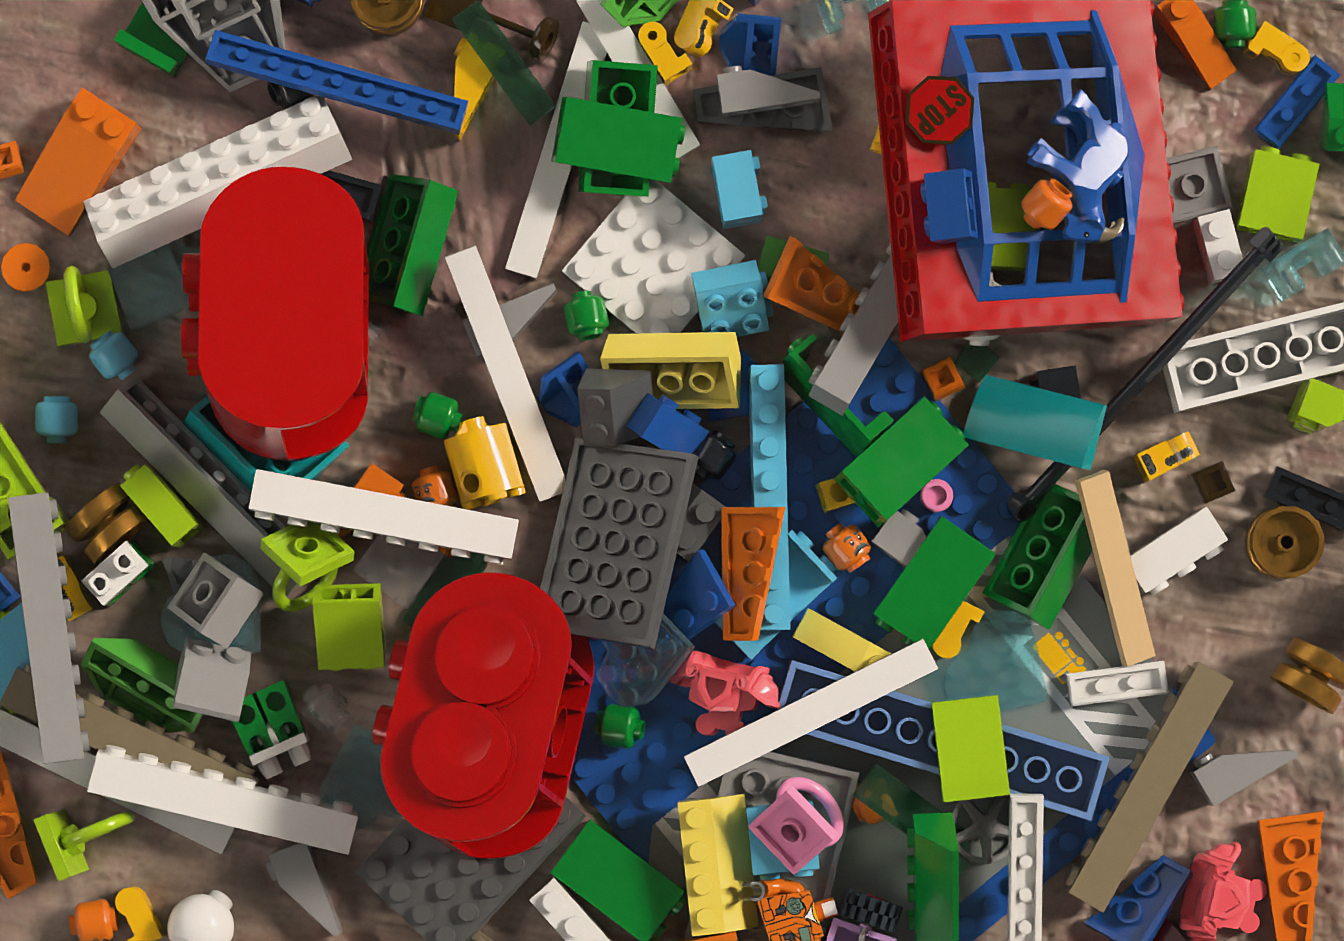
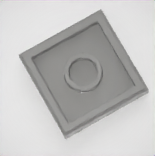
[1166,145,1234,224]

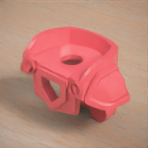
[669,651,780,736]
[1179,842,1267,941]

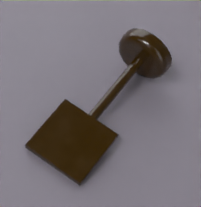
[424,0,559,62]

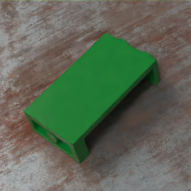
[114,2,188,77]
[551,97,685,183]
[782,334,893,458]
[834,396,969,528]
[873,515,996,649]
[550,819,687,941]

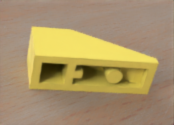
[792,608,893,672]

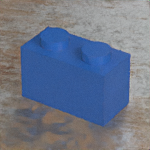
[921,168,979,244]
[626,393,709,453]

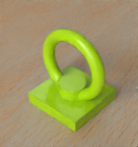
[45,266,123,347]
[260,522,354,612]
[34,809,135,882]

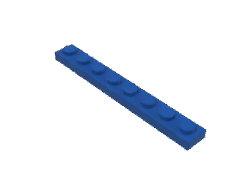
[205,30,468,135]

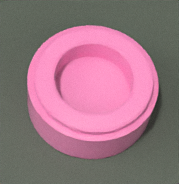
[920,479,953,512]

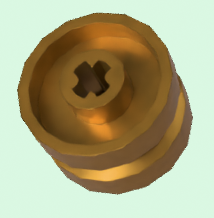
[350,0,424,36]
[65,483,149,565]
[1245,506,1324,579]
[1270,637,1344,714]

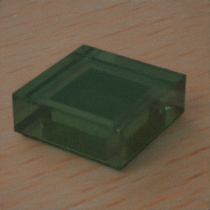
[954,343,1000,383]

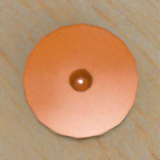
[1,243,50,292]

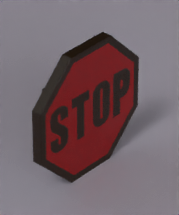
[905,76,975,145]

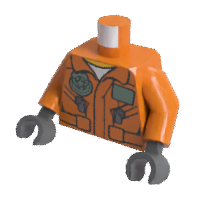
[742,877,839,941]

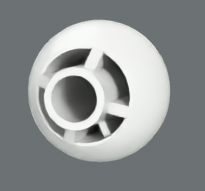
[167,890,234,941]

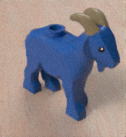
[1026,89,1129,243]

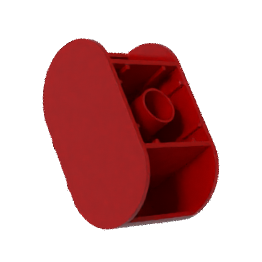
[181,167,369,461]
[372,573,595,859]

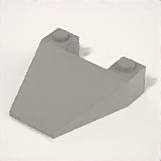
[142,0,286,93]

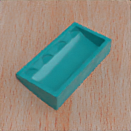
[963,375,1107,470]

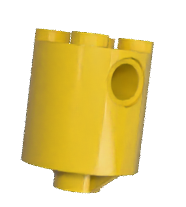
[443,416,526,510]

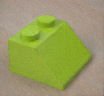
[1286,378,1344,434]

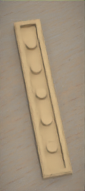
[1075,470,1155,667]

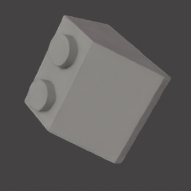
[167,553,264,648]
[173,638,251,722]

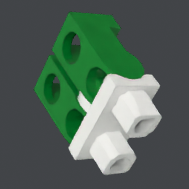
[81,540,157,607]
[232,679,311,779]

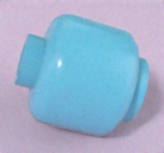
[89,330,138,380]
[35,396,78,443]

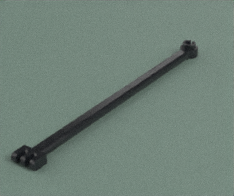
[1006,227,1284,522]

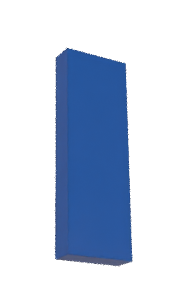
[1252,55,1340,150]

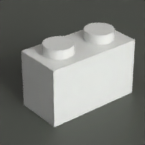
[1192,209,1243,285]

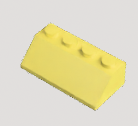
[600,332,741,409]
[678,794,759,936]

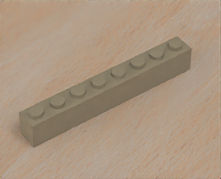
[1064,662,1234,913]
[0,664,259,786]

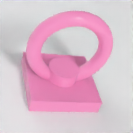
[747,777,844,875]

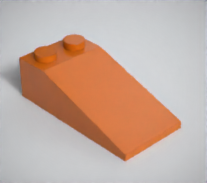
[15,87,142,237]

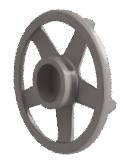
[953,795,1009,864]

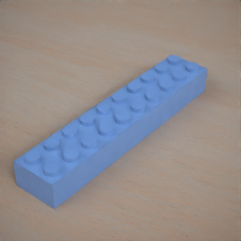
[774,660,1110,821]

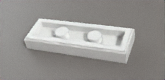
[1065,661,1169,707]

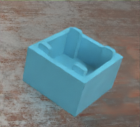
[711,150,768,230]

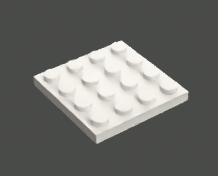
[562,179,746,334]

